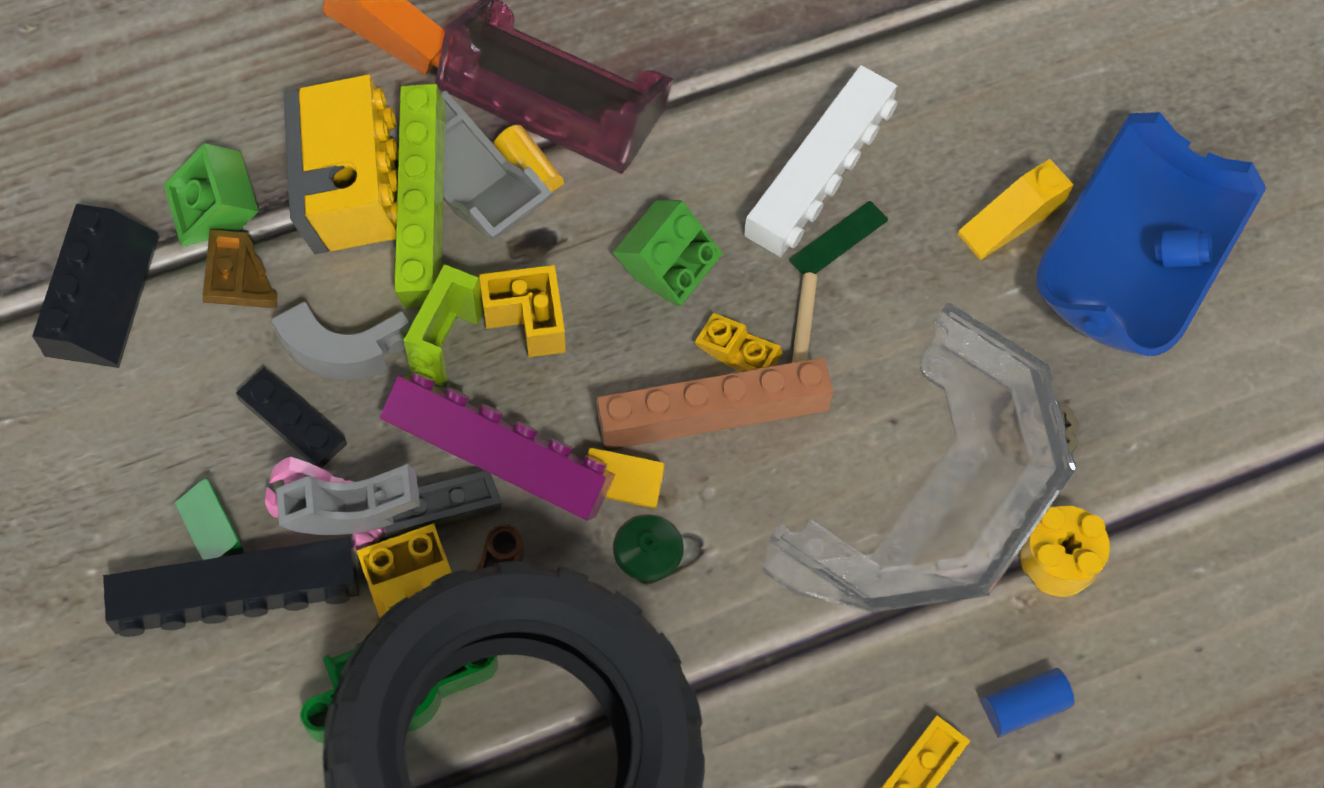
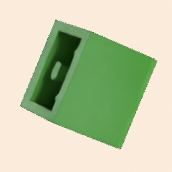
[613,200,723,306]

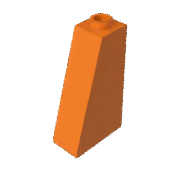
[322,0,452,75]

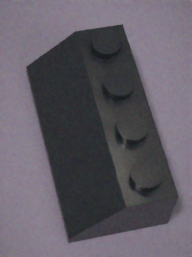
[32,204,159,368]

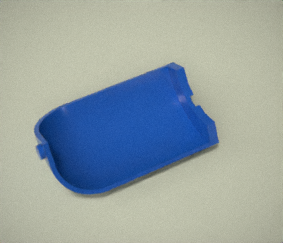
[1037,112,1266,356]

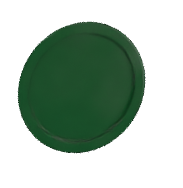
[613,514,684,581]

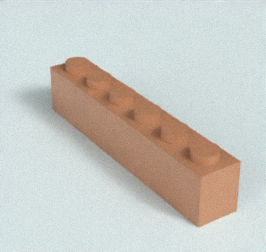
[597,357,834,451]

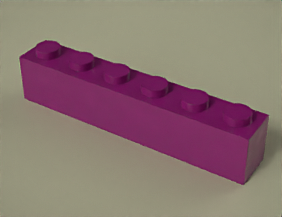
[380,371,615,521]

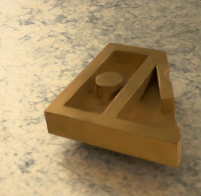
[203,230,278,309]

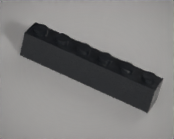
[103,537,359,637]

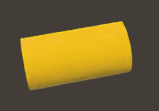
[494,125,564,192]

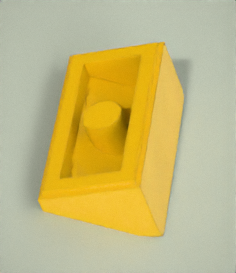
[587,448,665,509]

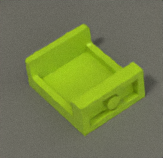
[403,264,484,387]

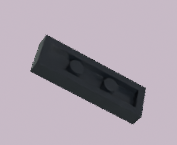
[236,368,347,469]

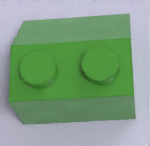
[164,143,259,246]

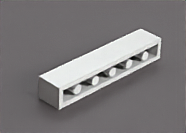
[744,65,898,257]

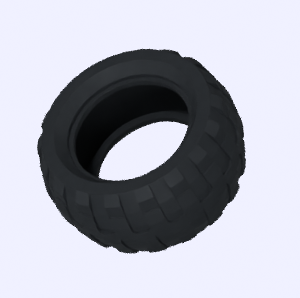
[323,561,705,788]

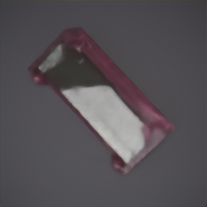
[435,0,673,174]

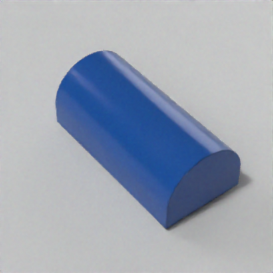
[980,668,1074,738]

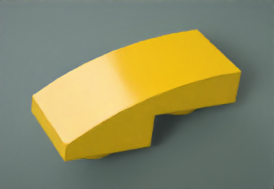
[695,313,783,372]

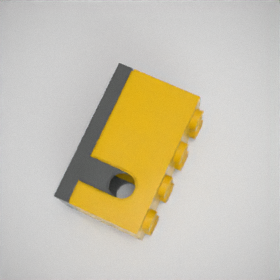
[284,74,399,254]

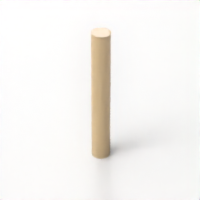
[792,273,817,363]

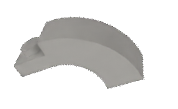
[276,464,420,535]

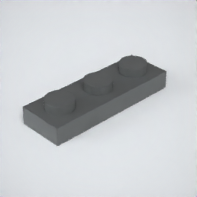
[382,470,502,540]

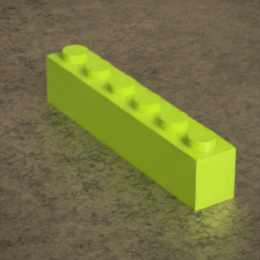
[395,84,446,308]

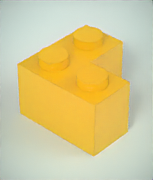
[479,265,566,358]

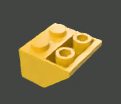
[356,523,452,618]

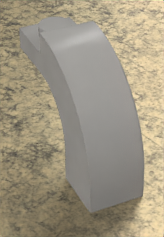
[271,302,410,380]

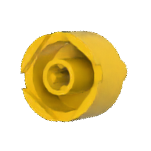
[1020,506,1110,597]

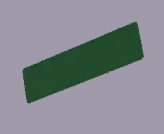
[789,201,888,275]

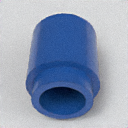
[1155,229,1213,268]

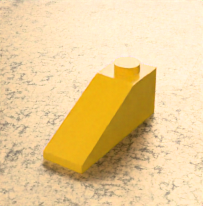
[958,159,1074,260]

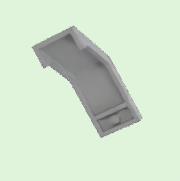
[391,90,553,240]

